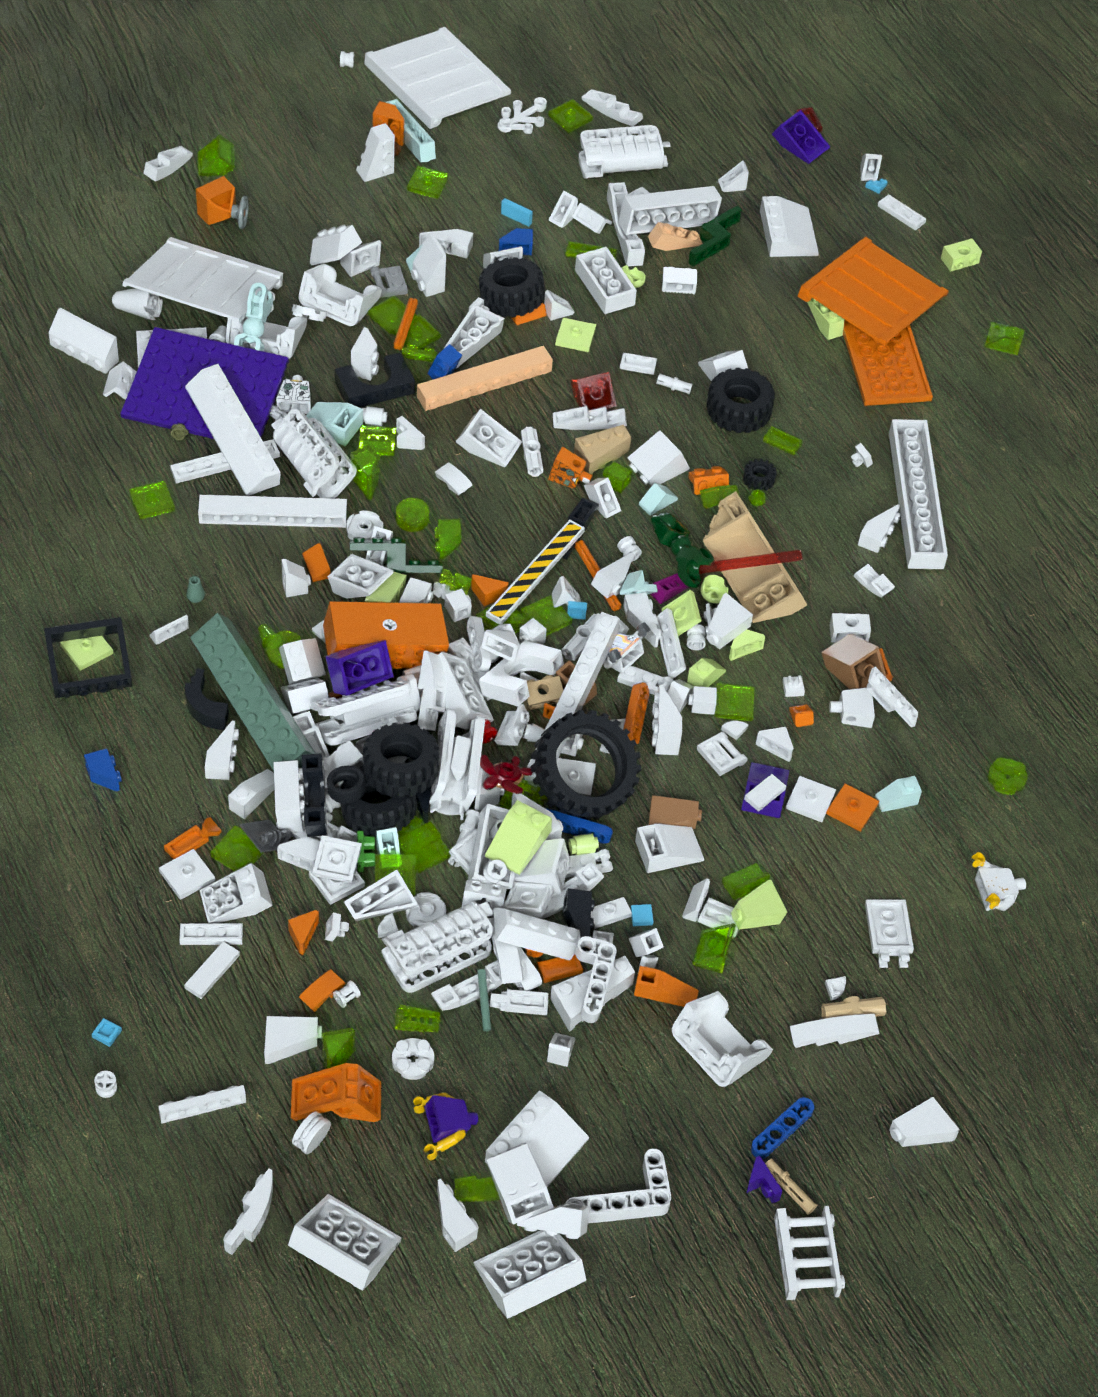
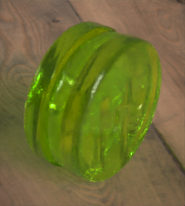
[396,498,430,532]

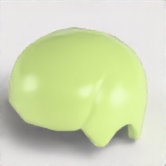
[621,265,646,288]
[700,575,729,604]

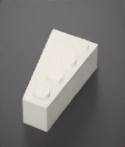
[444,304,505,369]
[550,956,635,1032]

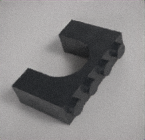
[335,352,415,408]

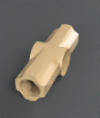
[821,996,886,1019]

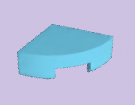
[865,179,888,194]

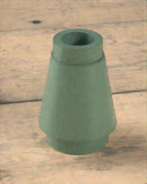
[186,576,205,603]

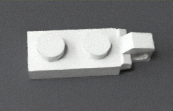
[490,989,548,1015]

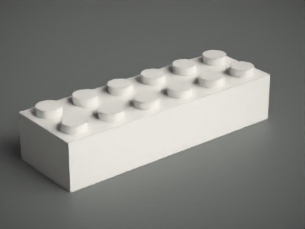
[618,186,722,235]

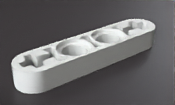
[467,616,491,672]

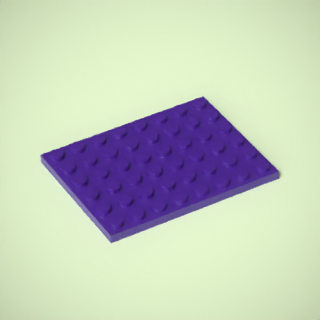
[120,327,289,439]

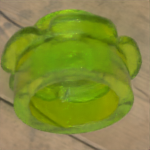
[748,489,766,506]

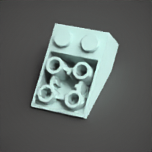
[306,402,363,446]

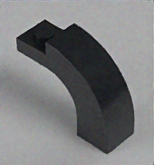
[185,668,229,730]

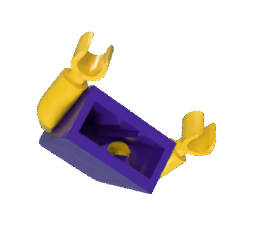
[413,1092,478,1160]

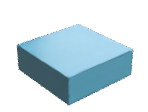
[567,601,587,619]
[631,904,654,926]
[92,1018,122,1047]

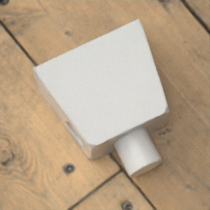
[829,688,875,728]

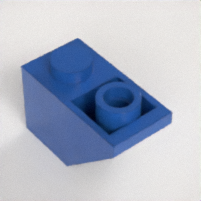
[84,749,122,791]

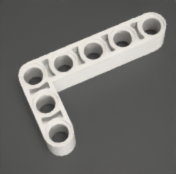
[566,1149,671,1223]

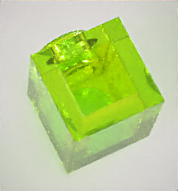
[603,462,632,493]

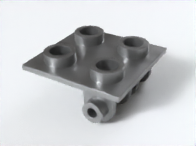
[239,820,292,853]

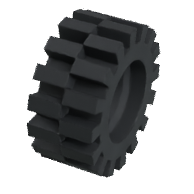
[743,458,777,492]

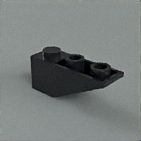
[563,888,595,951]

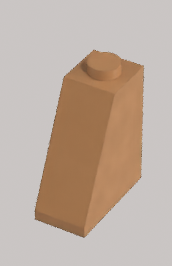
[648,795,702,829]

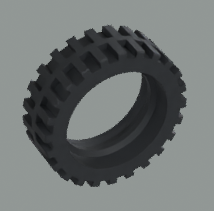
[530,710,641,820]

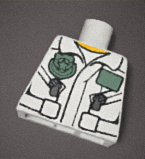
[276,375,311,414]

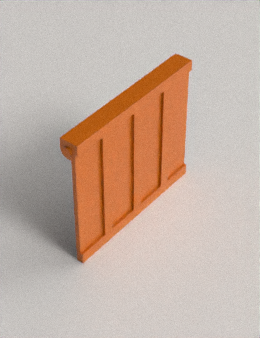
[797,237,949,346]

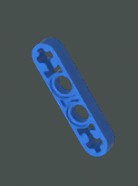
[545,808,613,844]
[751,1097,814,1159]

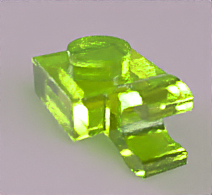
[438,569,472,595]

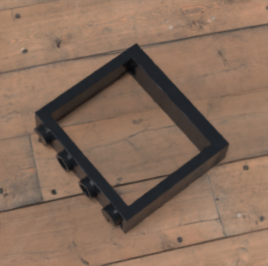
[44,617,132,699]

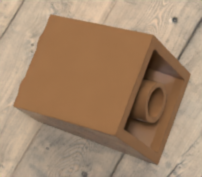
[822,634,887,689]

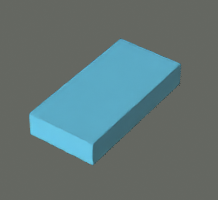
[501,198,533,227]

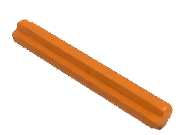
[394,297,418,350]

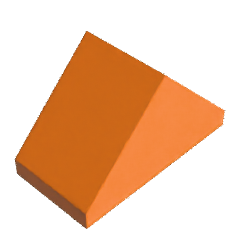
[471,574,509,607]
[288,910,319,955]

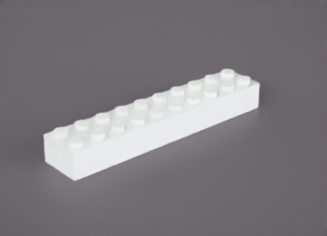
[889,419,948,569]

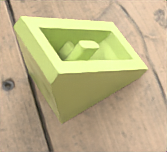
[729,630,765,661]

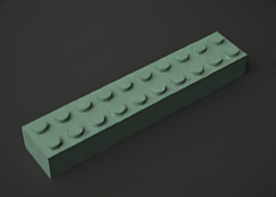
[190,613,316,771]

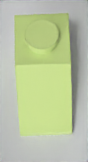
[687,658,726,687]

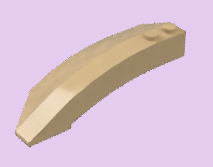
[703,491,807,623]

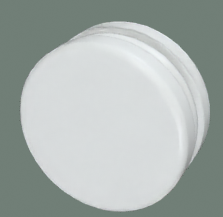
[292,1111,331,1154]

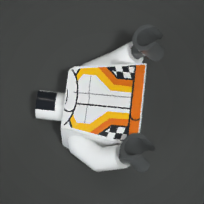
[603,622,651,673]

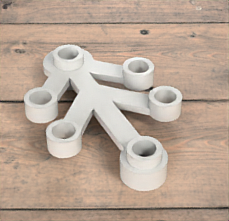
[497,97,547,134]

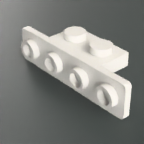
[866,667,918,727]

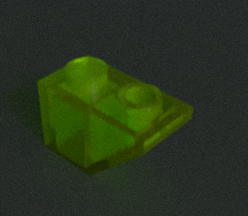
[434,519,461,559]

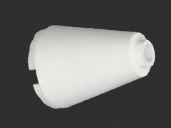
[112,288,163,320]

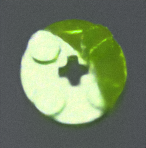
[266,630,302,669]
[988,758,1028,795]

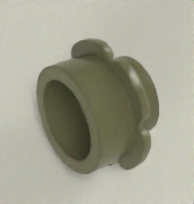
[171,424,188,440]

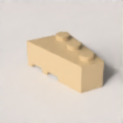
[574,425,631,475]

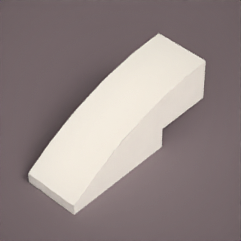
[144,146,193,181]
[293,711,330,759]

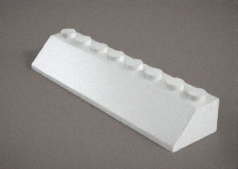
[185,364,280,496]

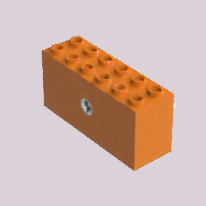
[323,602,449,669]

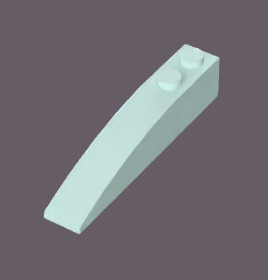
[385,99,436,163]

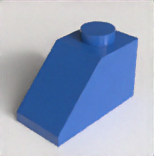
[499,228,533,255]

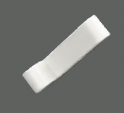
[575,936,616,1023]

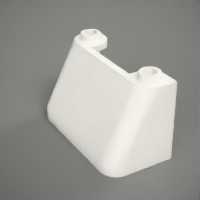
[298,263,382,326]
[225,316,307,359]
[672,991,773,1087]

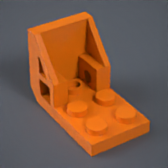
[291,1063,381,1122]

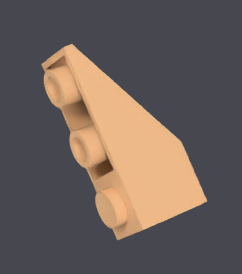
[648,222,703,251]

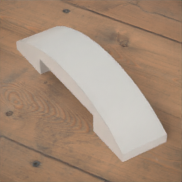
[537,862,604,919]
[488,917,522,984]
[431,960,502,1011]

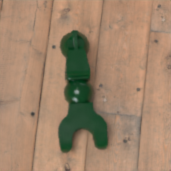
[651,512,714,588]

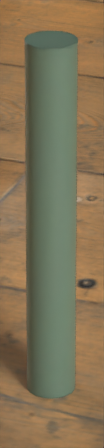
[477,969,491,1031]

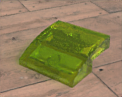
[358,425,396,456]
[398,821,451,874]

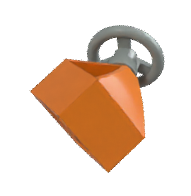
[196,176,248,229]

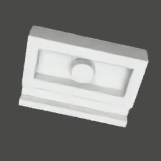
[698,898,739,938]

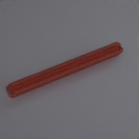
[699,550,803,574]

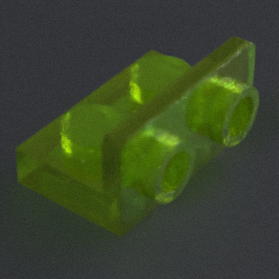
[722,863,770,900]

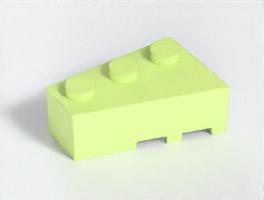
[365,572,407,603]

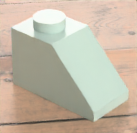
[875,776,922,812]

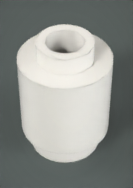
[362,406,387,426]

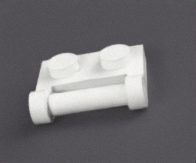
[697,732,748,776]

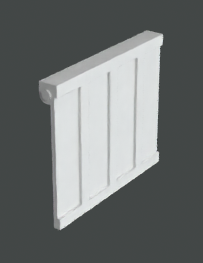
[364,27,511,129]
[123,237,283,324]

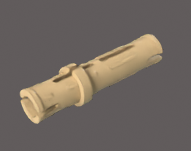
[765,1158,818,1215]

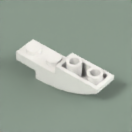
[418,651,446,731]
[223,1169,273,1255]

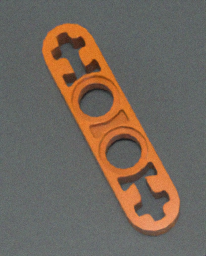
[623,682,649,744]

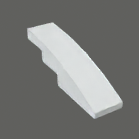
[582,89,643,126]
[553,406,627,430]
[790,1014,880,1048]

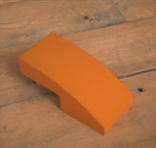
[299,969,346,1012]

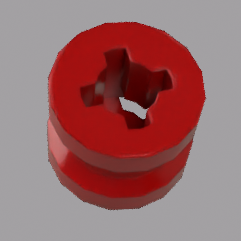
[483,719,498,744]

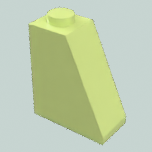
[731,880,787,930]

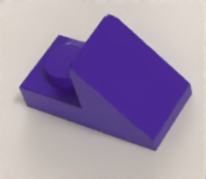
[746,1156,782,1204]

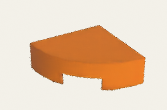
[201,817,222,837]

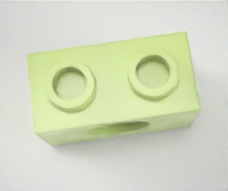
[941,239,982,272]

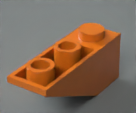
[634,966,699,1007]

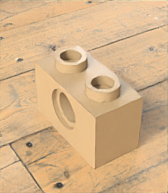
[524,675,564,711]

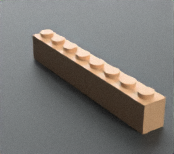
[417,346,553,411]

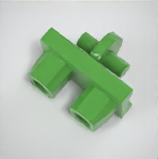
[357,831,375,872]

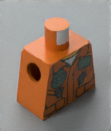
[548,447,593,488]

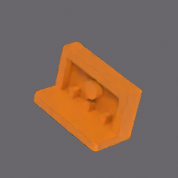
[689,466,729,495]

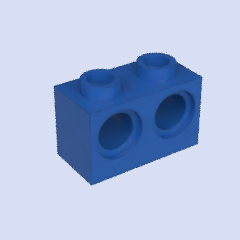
[427,344,463,380]

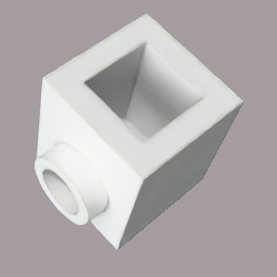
[445,589,472,622]
[519,618,547,645]
[688,686,717,715]
[628,928,664,957]

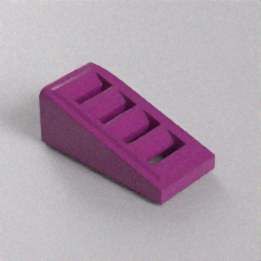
[650,573,689,604]

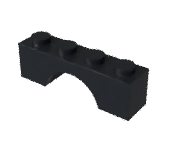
[302,753,327,837]

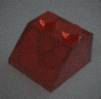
[570,372,616,410]

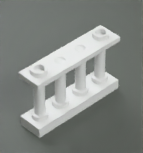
[774,1206,845,1300]

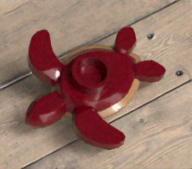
[480,755,533,794]

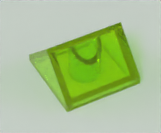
[692,923,736,974]
[322,1028,355,1069]

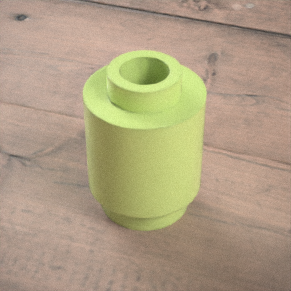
[568,833,599,855]

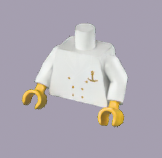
[971,852,1026,911]

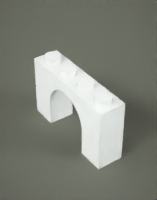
[479,640,564,706]

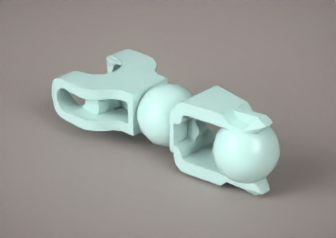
[234,283,274,351]

